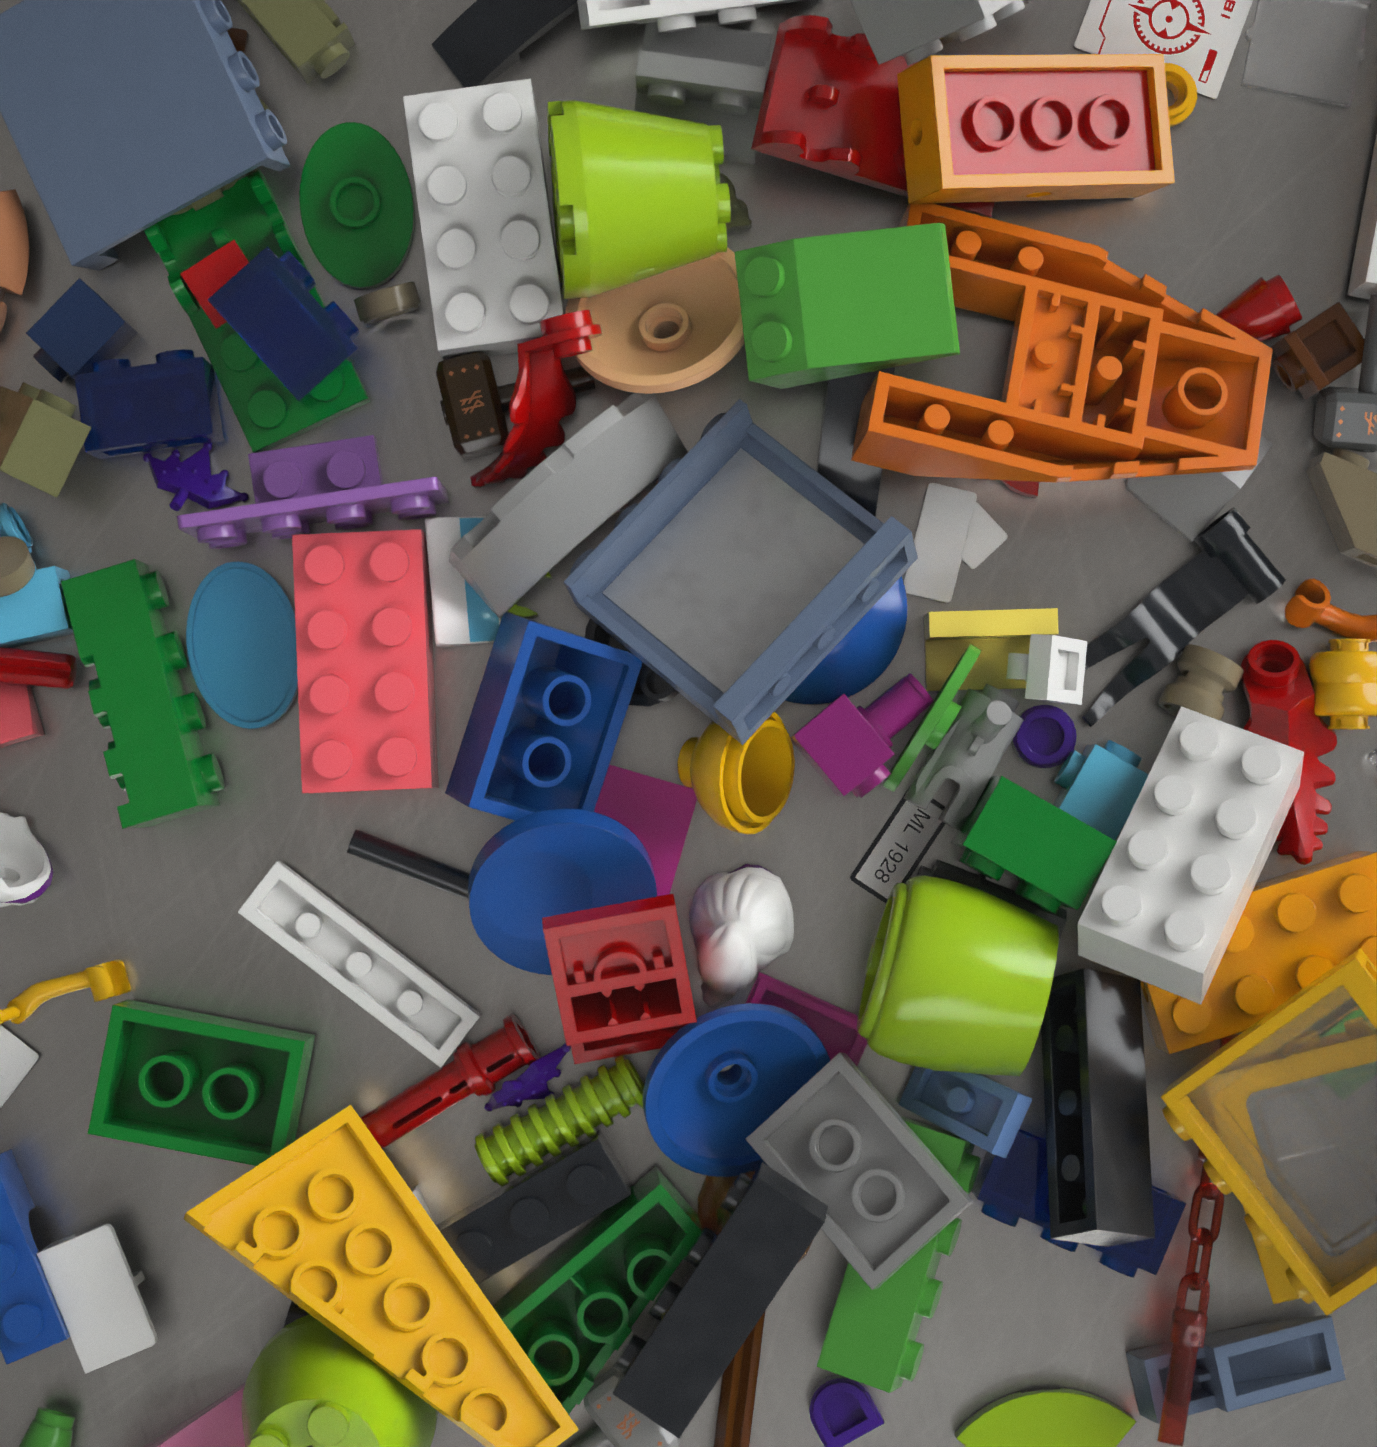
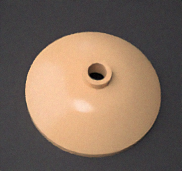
[565,247,745,394]

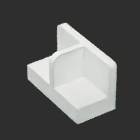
[36,1224,158,1374]

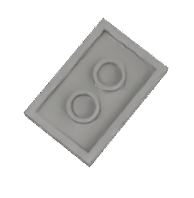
[746,1052,974,1290]

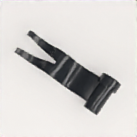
[1082,507,1286,727]

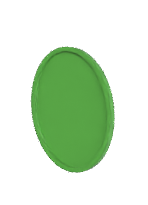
[882,644,981,792]

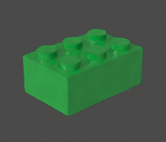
[88,999,315,1166]

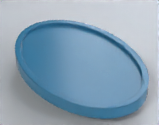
[186,561,298,729]

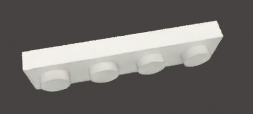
[238,861,481,1068]

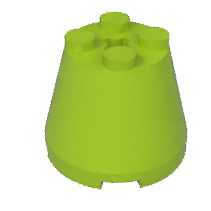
[547,100,731,299]
[242,1314,439,1447]

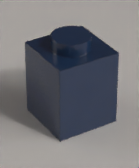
[26,278,138,387]

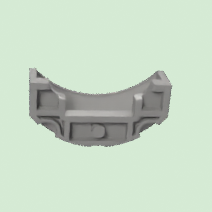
[449,393,688,618]

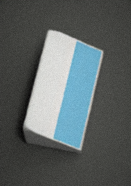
[425,516,501,648]

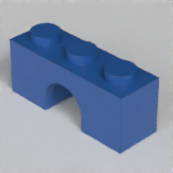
[0,1149,70,1365]

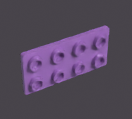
[177,435,449,549]

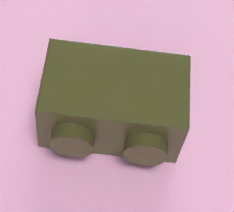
[0,382,92,498]

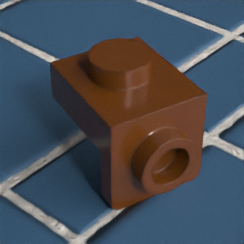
[1270,302,1365,400]

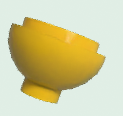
[678,711,795,834]

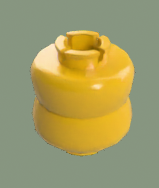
[1309,639,1377,730]

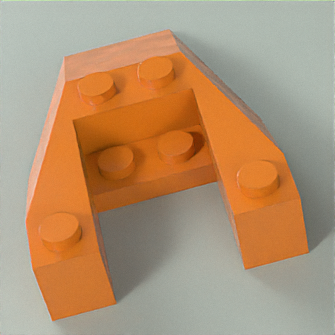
[851,203,1273,483]

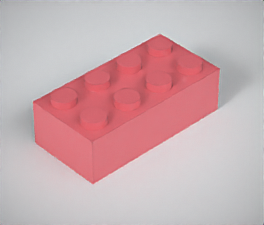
[292,529,439,794]

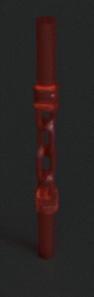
[1157,1034,1238,1446]

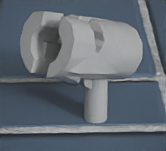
[904,684,1024,830]

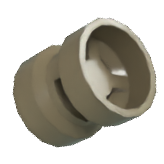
[1159,644,1244,721]

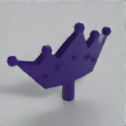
[143,442,249,511]
[484,1043,571,1112]

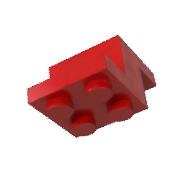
[542,894,697,1065]

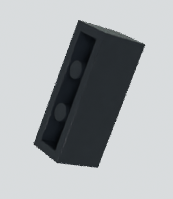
[436,1129,632,1285]

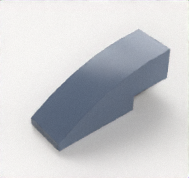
[1126,1315,1346,1424]

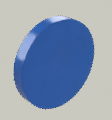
[468,809,657,975]

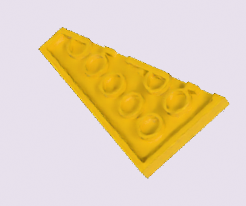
[183,1105,579,1447]

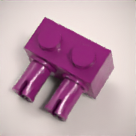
[790,673,934,798]

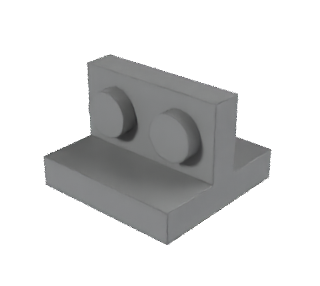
[634,22,772,164]

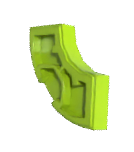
[954,1388,1137,1447]

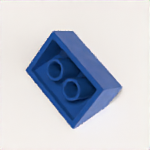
[445,612,643,821]

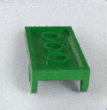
[144,168,371,453]

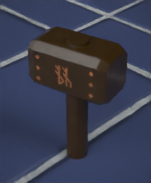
[436,352,596,459]

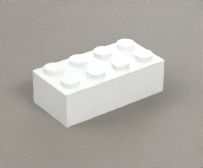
[403,78,565,360]
[1077,706,1304,1005]

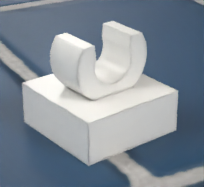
[1006,634,1087,705]

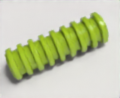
[474,1055,644,1187]

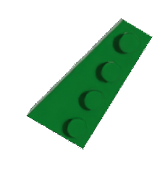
[61,559,225,829]
[493,1166,702,1415]

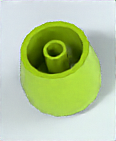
[857,875,1059,1076]

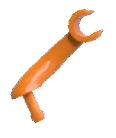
[1285,578,1377,642]

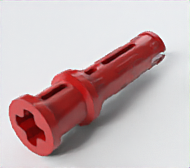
[359,1014,541,1149]

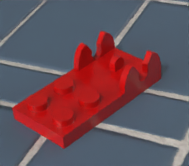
[751,15,995,218]

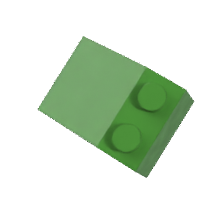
[735,223,960,389]

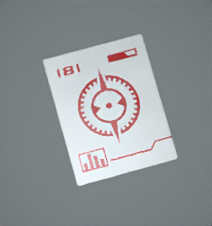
[1074,0,1253,99]

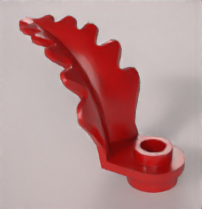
[470,310,602,488]
[1241,640,1337,865]

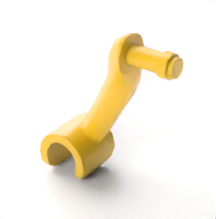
[0,959,131,1025]

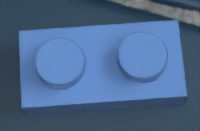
[898,1066,1032,1159]

